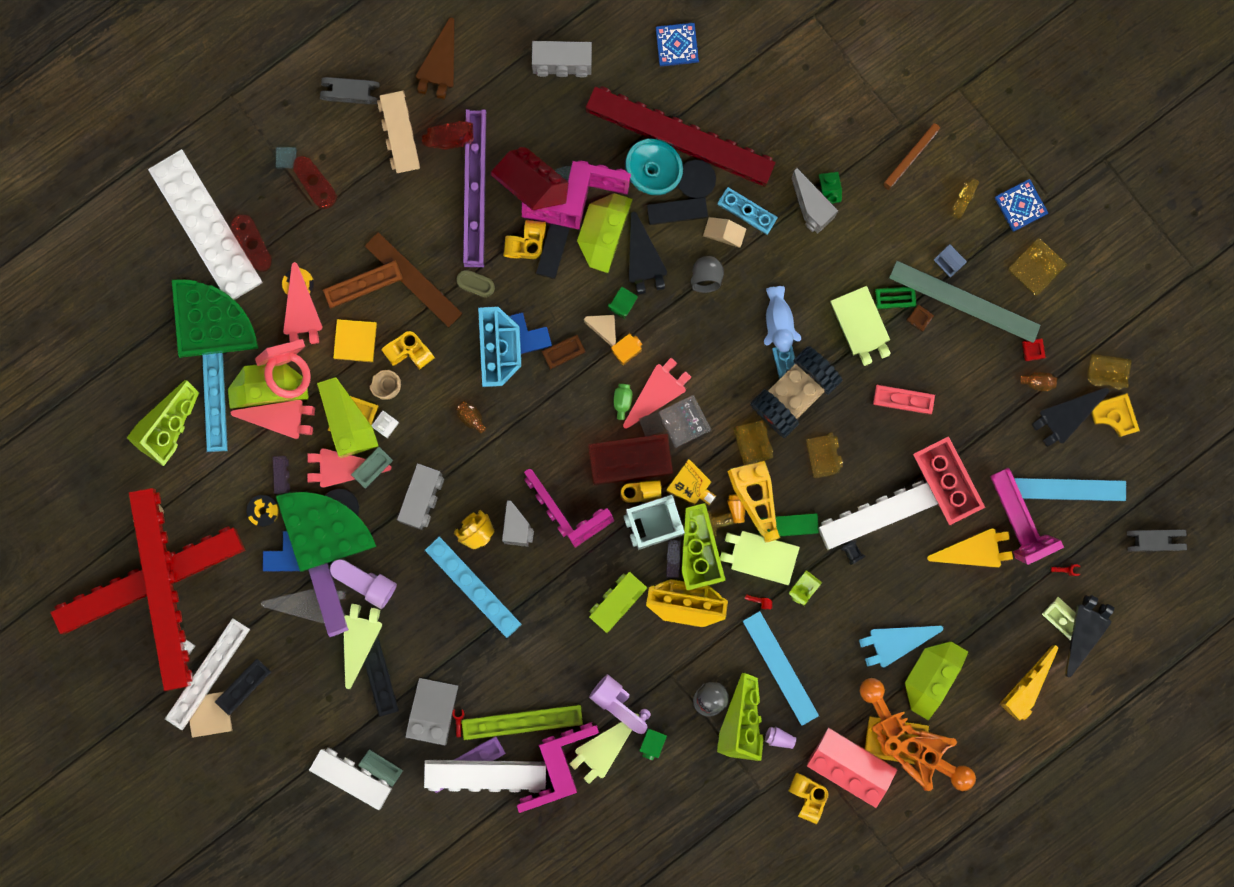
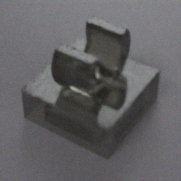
[639,412,664,438]

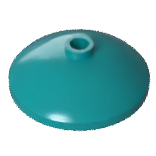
[625,139,683,195]

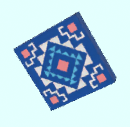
[656,23,699,66]
[995,179,1048,232]

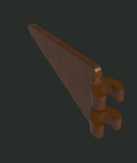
[416,18,454,100]

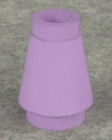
[765,726,796,749]

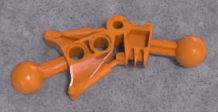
[860,678,976,791]

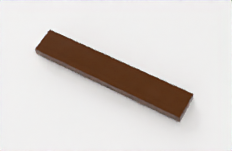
[365,232,463,328]

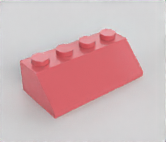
[913,436,985,525]
[807,728,897,808]

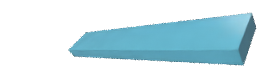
[203,353,228,452]
[1014,478,1126,501]
[742,611,819,726]

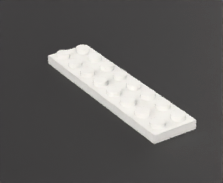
[148,149,263,300]

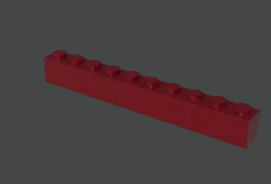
[586,86,776,187]

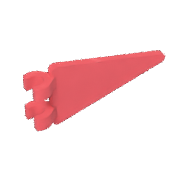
[283,262,323,344]
[623,358,691,429]
[231,400,315,439]
[308,448,391,488]

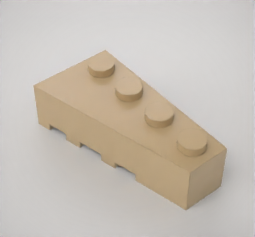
[377,90,420,173]

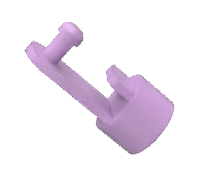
[330,559,397,609]
[589,674,651,734]

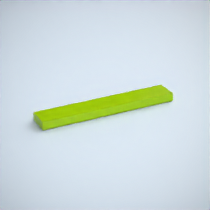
[462,705,583,740]

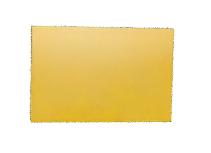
[865,717,929,764]

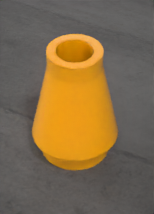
[727,494,746,523]

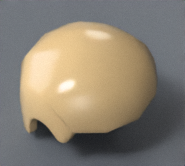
[369,370,401,400]

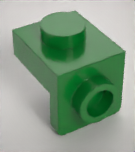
[819,172,842,204]

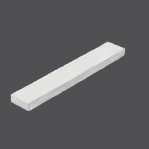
[165,618,250,730]

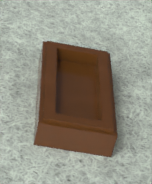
[542,334,586,370]

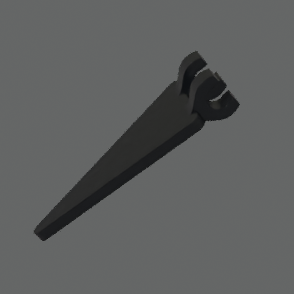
[629,212,667,295]
[1031,388,1109,447]
[1065,595,1115,677]

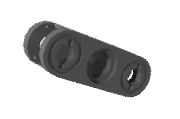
[320,77,380,104]
[1127,530,1187,552]

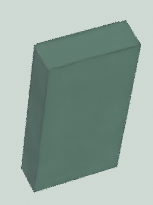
[351,447,393,489]
[359,750,403,787]

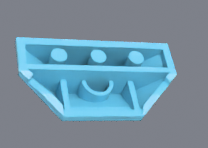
[478,307,521,387]

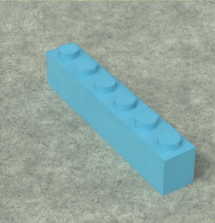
[425,537,522,638]

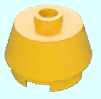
[454,510,494,549]

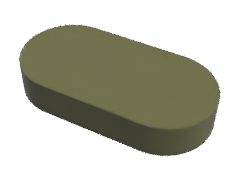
[457,270,495,298]

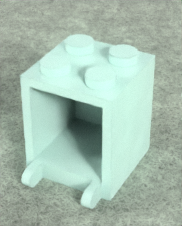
[624,495,685,550]

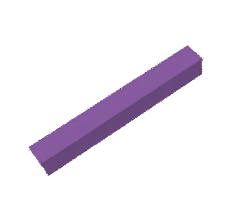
[463,109,486,267]

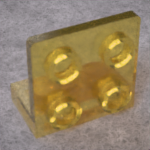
[1009,238,1067,296]
[806,432,843,479]

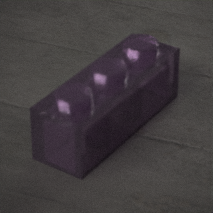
[273,456,290,495]

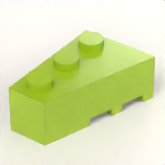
[589,572,647,633]

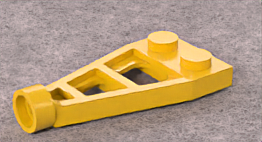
[728,461,780,543]

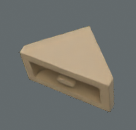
[703,217,746,248]
[584,315,616,347]

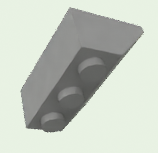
[502,501,534,547]

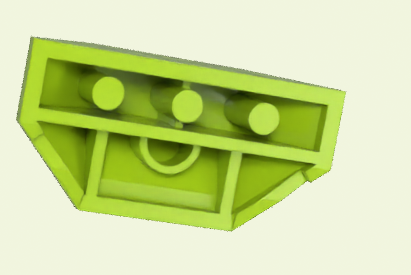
[577,193,633,273]
[228,364,309,409]
[905,642,968,720]

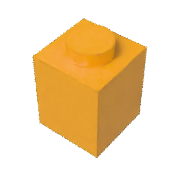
[611,333,642,365]

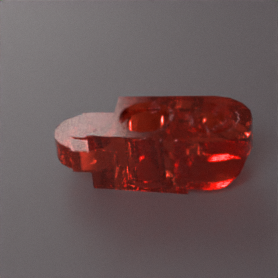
[422,121,474,150]
[293,156,337,209]
[231,215,272,272]

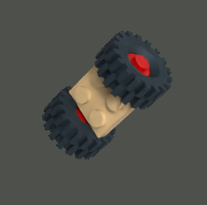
[750,346,843,438]

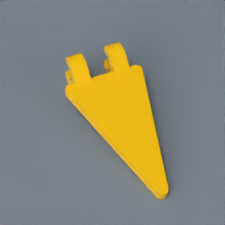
[927,529,1013,567]

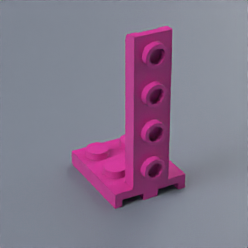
[990,468,1064,565]
[524,469,614,548]

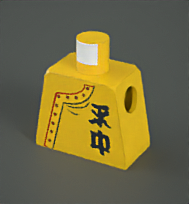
[666,459,716,505]

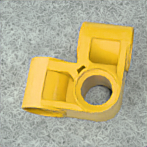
[503,220,546,259]
[382,331,435,370]
[620,480,661,503]
[788,773,828,824]

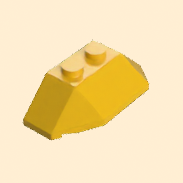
[646,579,728,627]

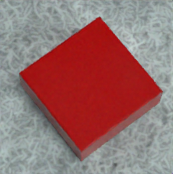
[1022,339,1046,362]

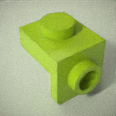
[789,570,822,605]

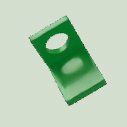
[608,287,638,320]

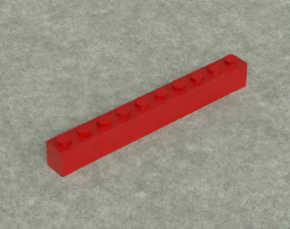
[129,488,193,691]
[50,526,246,634]

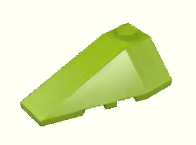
[127,380,199,466]
[717,673,763,761]

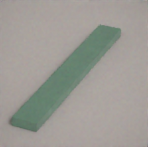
[889,261,1041,343]

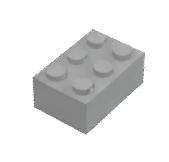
[532,41,592,77]
[397,463,444,530]

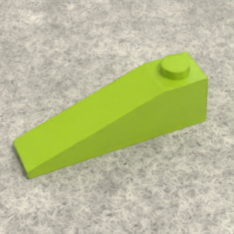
[317,377,379,458]
[682,503,726,591]

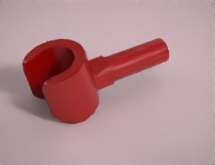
[1051,564,1080,576]
[745,595,772,609]
[452,709,465,737]

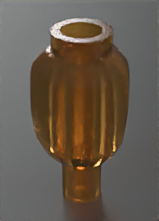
[1020,372,1057,391]
[456,401,487,434]

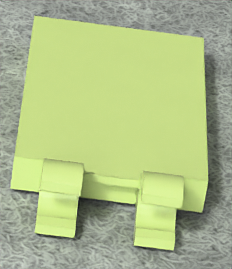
[830,286,890,366]
[720,531,800,585]

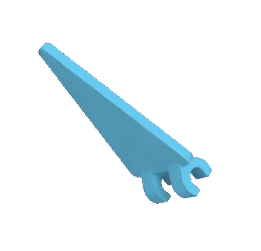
[859,626,943,667]

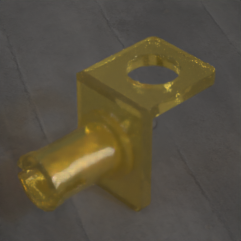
[707,511,734,538]

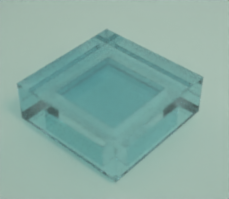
[276,147,297,168]

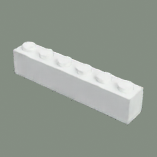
[819,480,938,550]
[424,760,546,793]

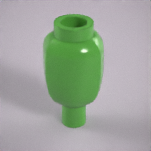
[614,384,633,420]

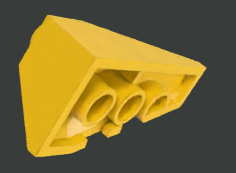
[1000,645,1058,721]

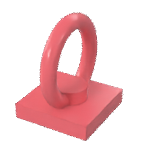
[255,339,311,398]

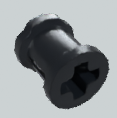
[840,539,865,565]

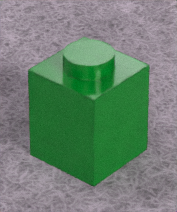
[639,728,667,760]

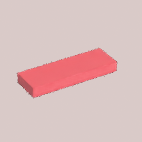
[873,385,935,415]

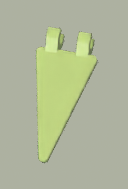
[344,604,382,689]
[570,714,639,784]

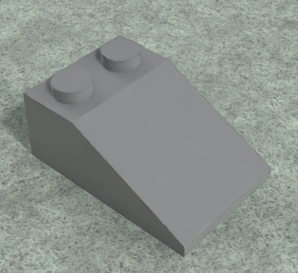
[791,168,838,234]
[406,678,458,745]

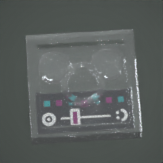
[658,395,711,448]

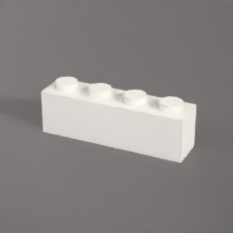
[309,748,392,810]

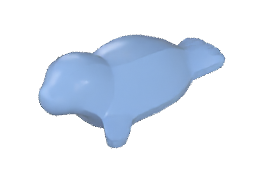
[764,286,801,353]

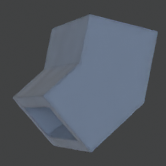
[934,245,967,278]

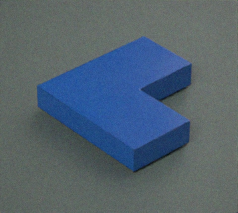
[509,313,552,354]
[263,531,300,572]

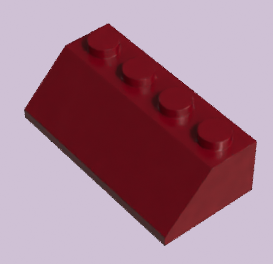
[491,147,569,210]

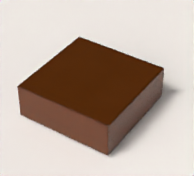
[907,304,934,332]

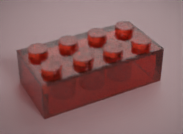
[588,434,673,486]

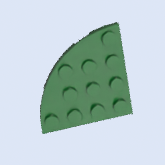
[172,280,258,358]
[276,492,377,572]

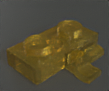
[952,178,979,219]

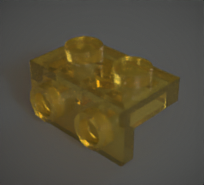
[1087,354,1132,389]
[734,420,773,466]

